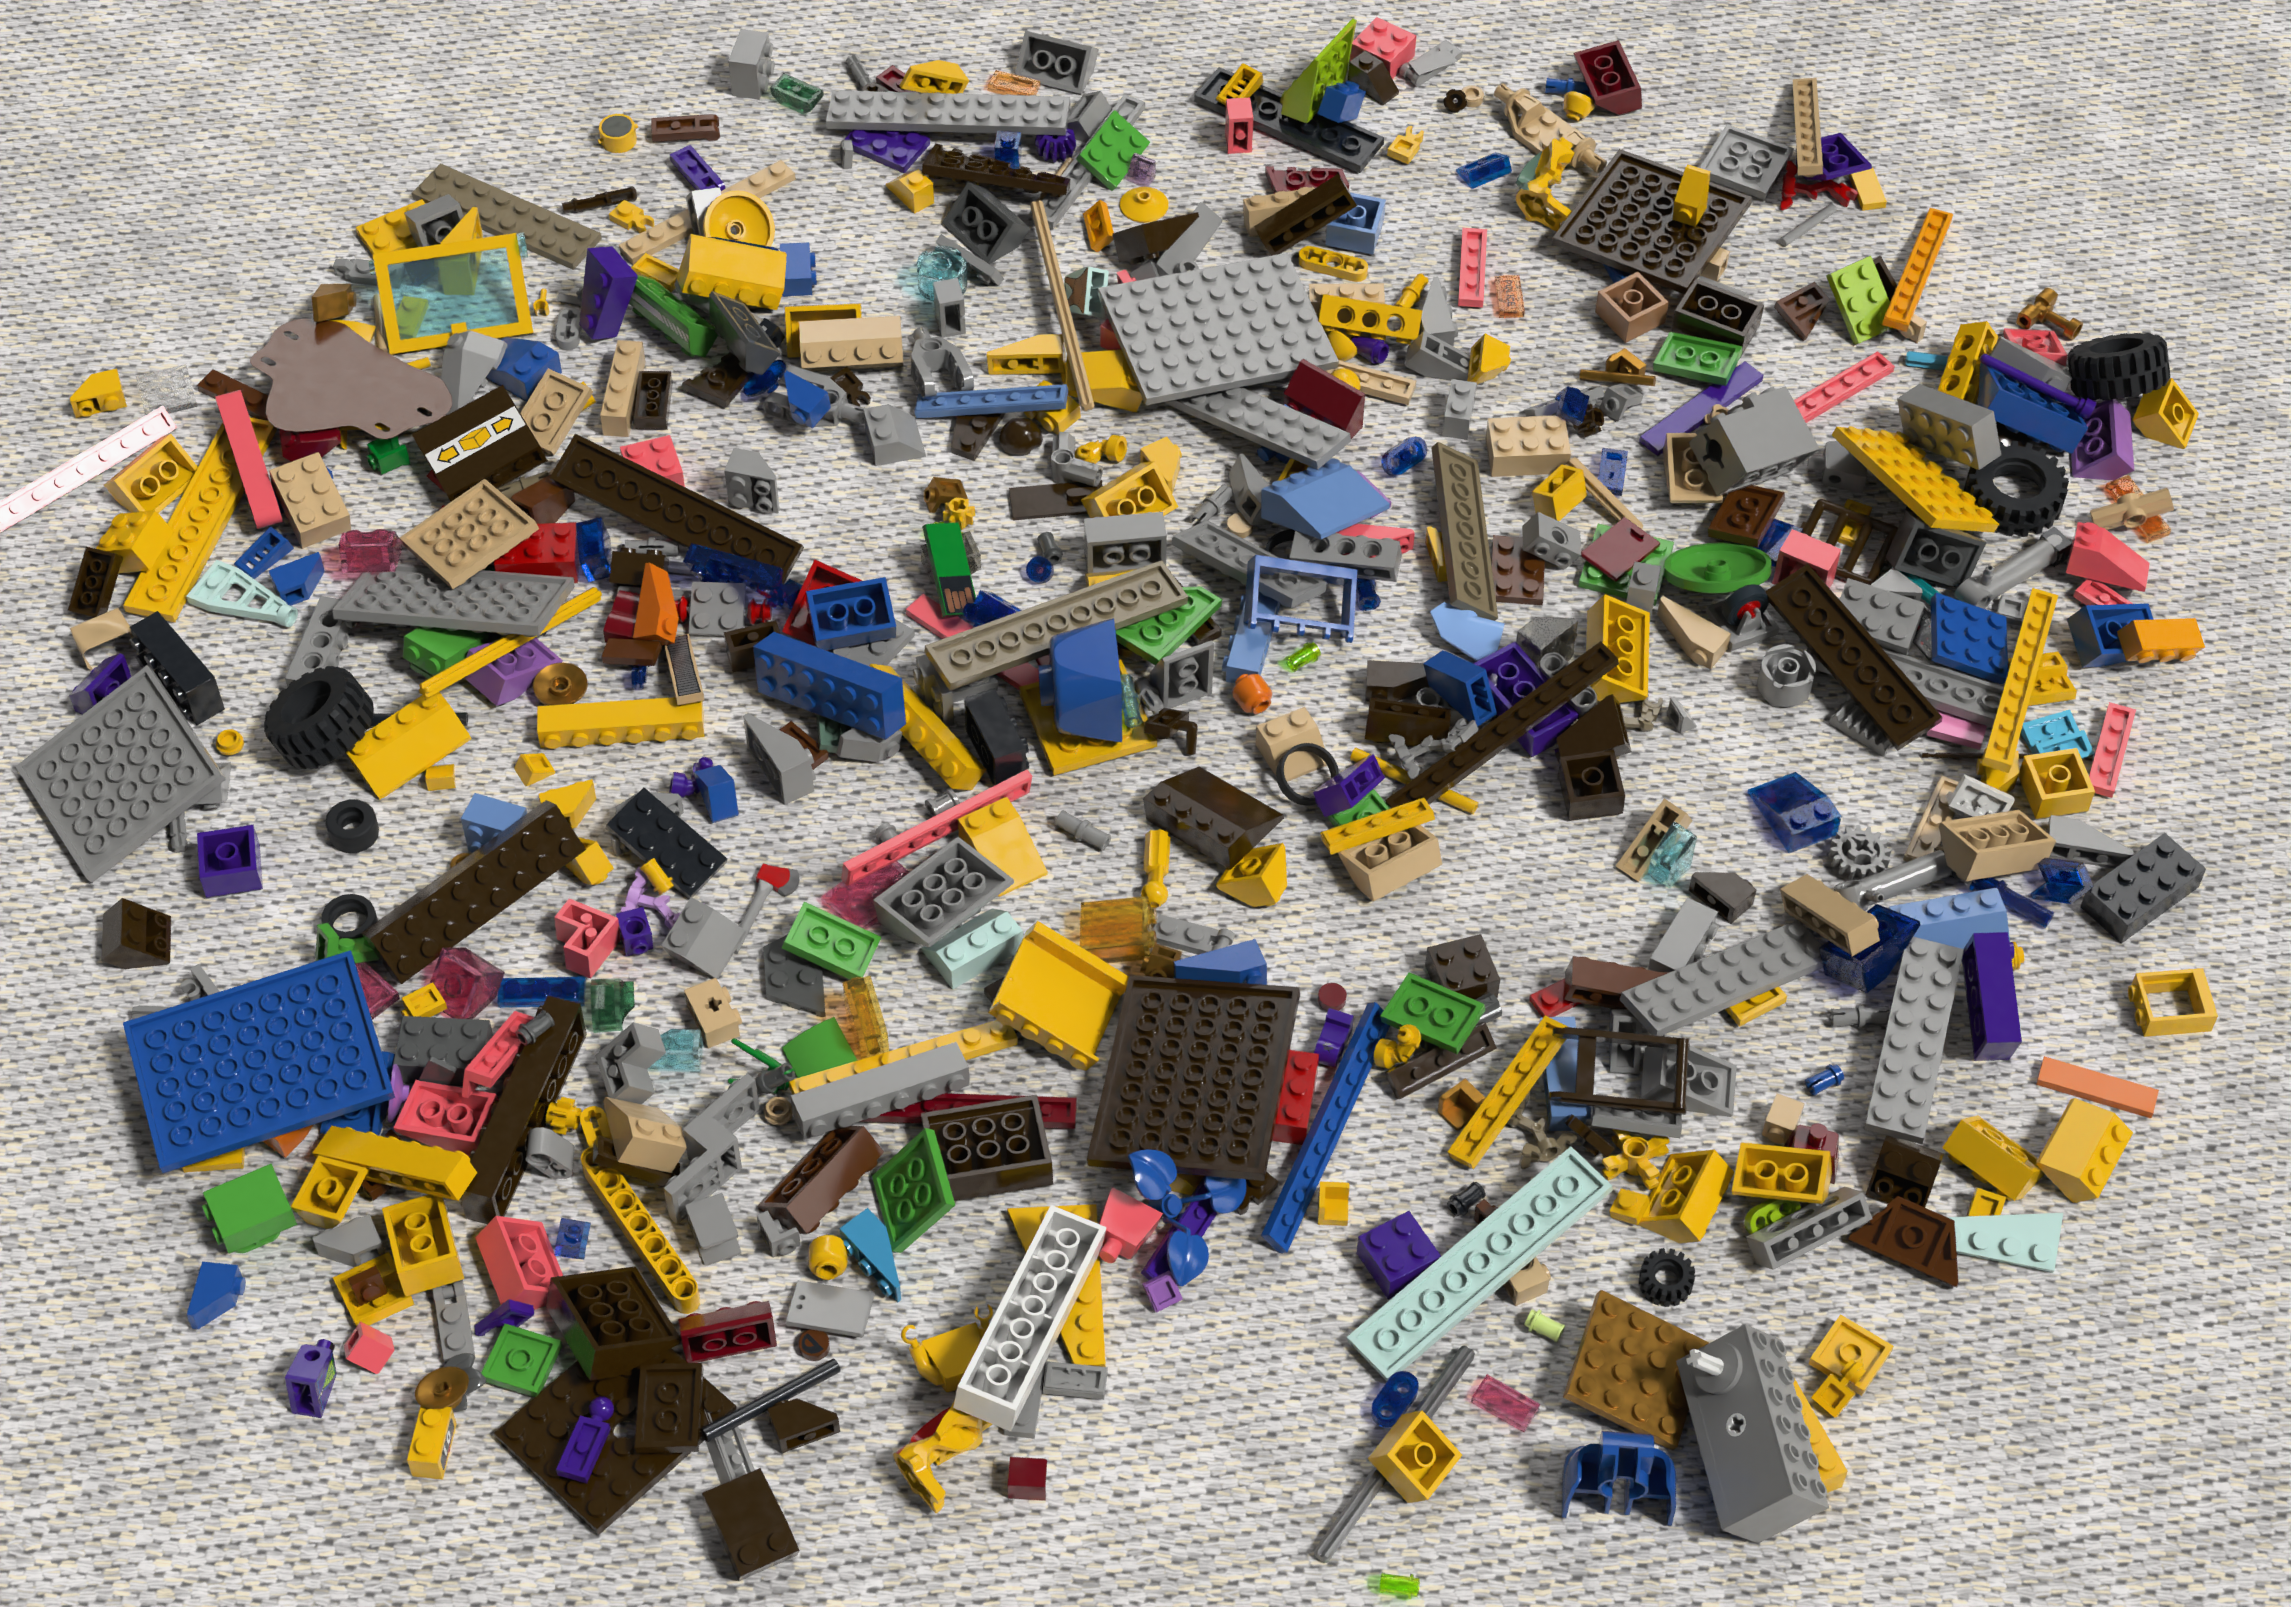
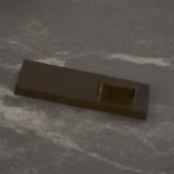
[1009,480,1103,521]

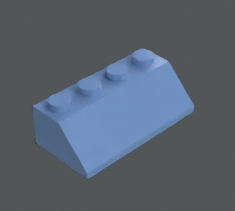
[1884,888,2010,964]

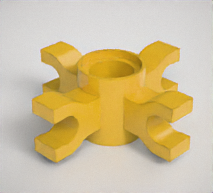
[1602,1129,1669,1190]

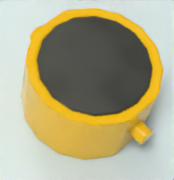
[597,114,638,153]

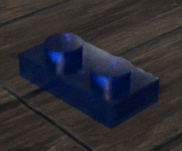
[1598,448,1628,496]

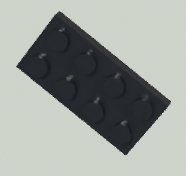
[605,787,728,899]

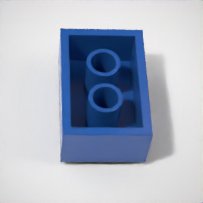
[806,577,896,650]

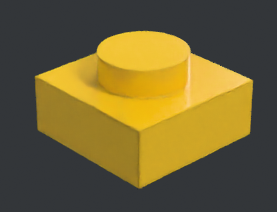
[1967,1187,2006,1216]
[1609,1188,1650,1225]

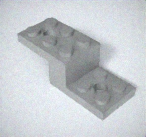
[664,1073,760,1225]

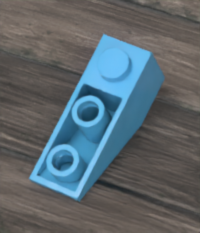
[839,1208,901,1302]

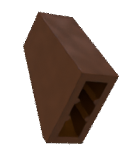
[511,475,575,524]

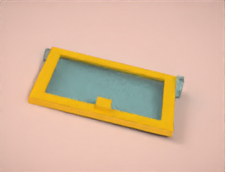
[368,232,533,355]

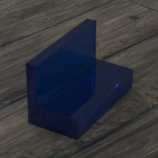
[2030,858,2094,904]

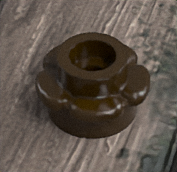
[1443,89,1467,113]

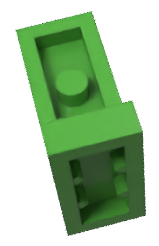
[315,923,379,963]

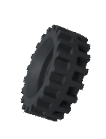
[1964,441,2069,537]

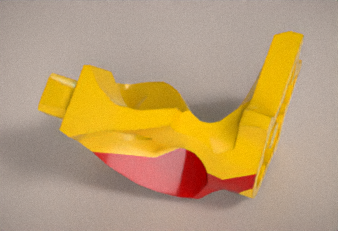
[893,1400,992,1513]

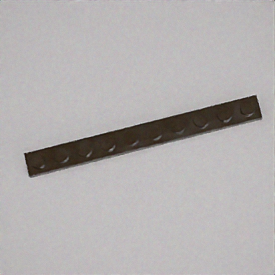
[1385,641,1619,808]

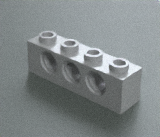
[1290,531,1402,582]
[285,596,357,687]
[1746,1187,1872,1270]

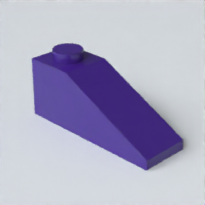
[1313,754,1385,817]

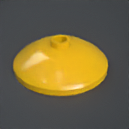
[703,190,775,249]

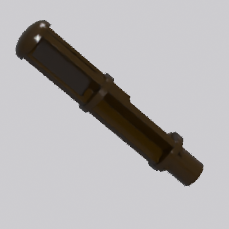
[562,186,637,213]

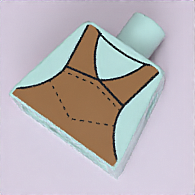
[1064,266,1109,318]

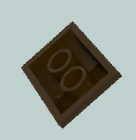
[1112,212,1199,265]
[702,1468,800,1581]

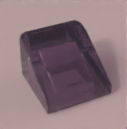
[1127,153,1156,187]

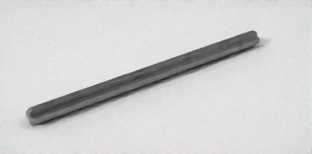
[1314,1346,1475,1563]

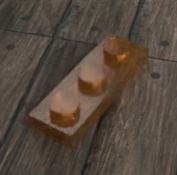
[2105,475,2171,543]

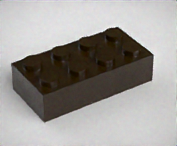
[634,371,673,430]
[68,546,123,618]

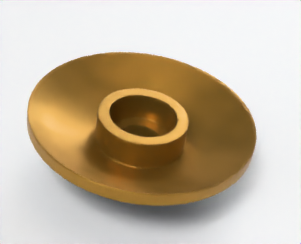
[533,663,588,706]

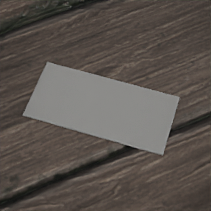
[1408,48,1457,75]

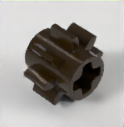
[1572,404,1604,437]

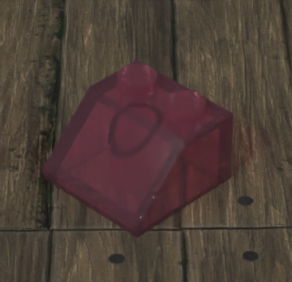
[338,529,402,573]
[430,947,505,1019]

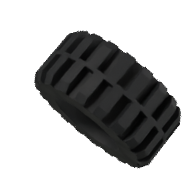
[2067,333,2170,400]
[264,666,374,769]

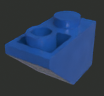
[268,552,325,606]

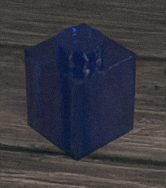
[994,131,1022,169]

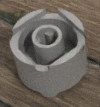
[1757,644,1816,708]

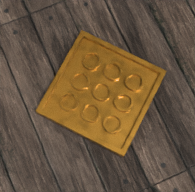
[1563,1290,1709,1450]

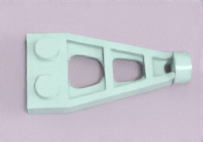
[186,560,298,628]

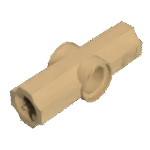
[2090,488,2174,530]

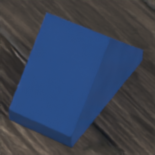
[694,765,739,823]

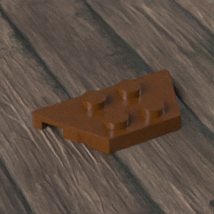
[1848,1196,1959,1288]

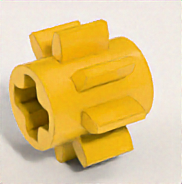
[943,497,975,530]
[546,1097,582,1135]

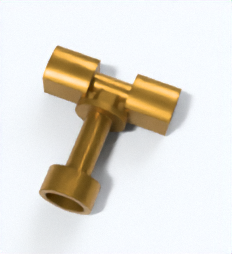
[2016,288,2083,340]

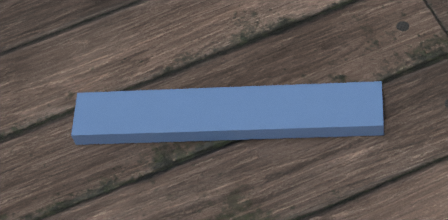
[914,384,1068,418]

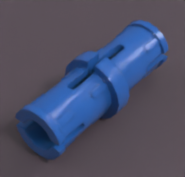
[1545,77,1592,98]

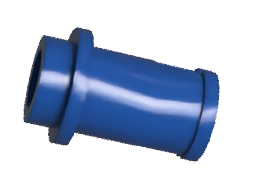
[1805,1064,1844,1096]

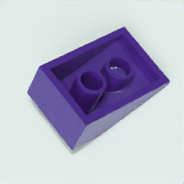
[1796,133,1872,180]

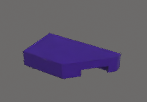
[474,1299,534,1336]

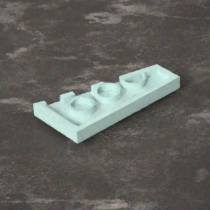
[1948,1213,2063,1273]

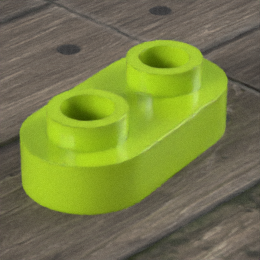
[1744,1199,1801,1234]

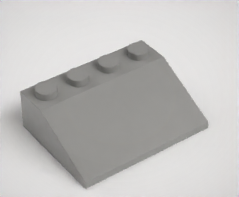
[873,837,1014,948]

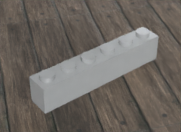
[791,1042,970,1139]

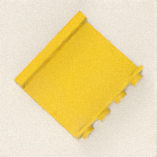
[988,921,1129,1071]

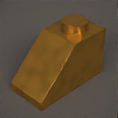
[312,284,356,322]

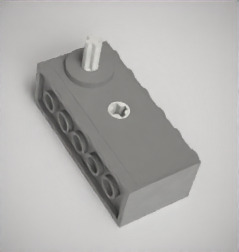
[1676,1324,1829,1543]

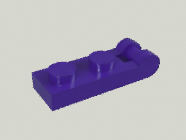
[670,145,726,191]

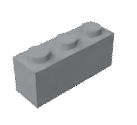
[1648,897,1719,972]

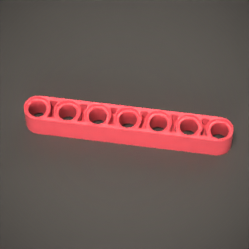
[215,390,283,529]

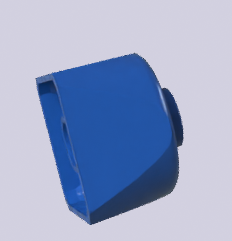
[1038,618,1122,742]

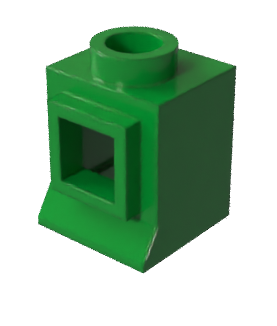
[366,436,410,475]

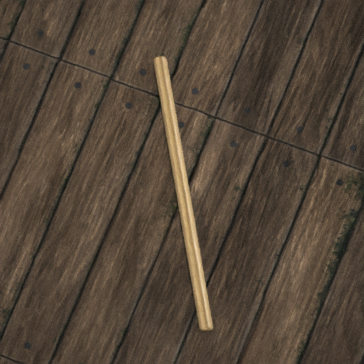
[1030,200,1095,411]

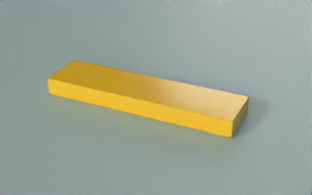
[1320,798,1435,855]

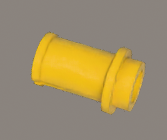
[640,858,674,895]

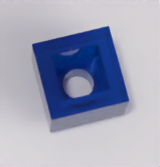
[554,1218,591,1260]

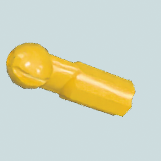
[1141,829,1170,908]

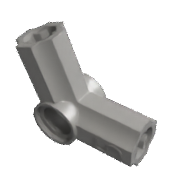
[1051,432,1103,487]

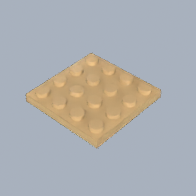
[399,479,539,589]

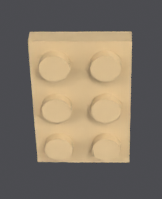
[520,368,593,456]

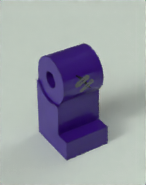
[1314,1008,1354,1068]

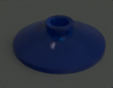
[743,360,786,397]

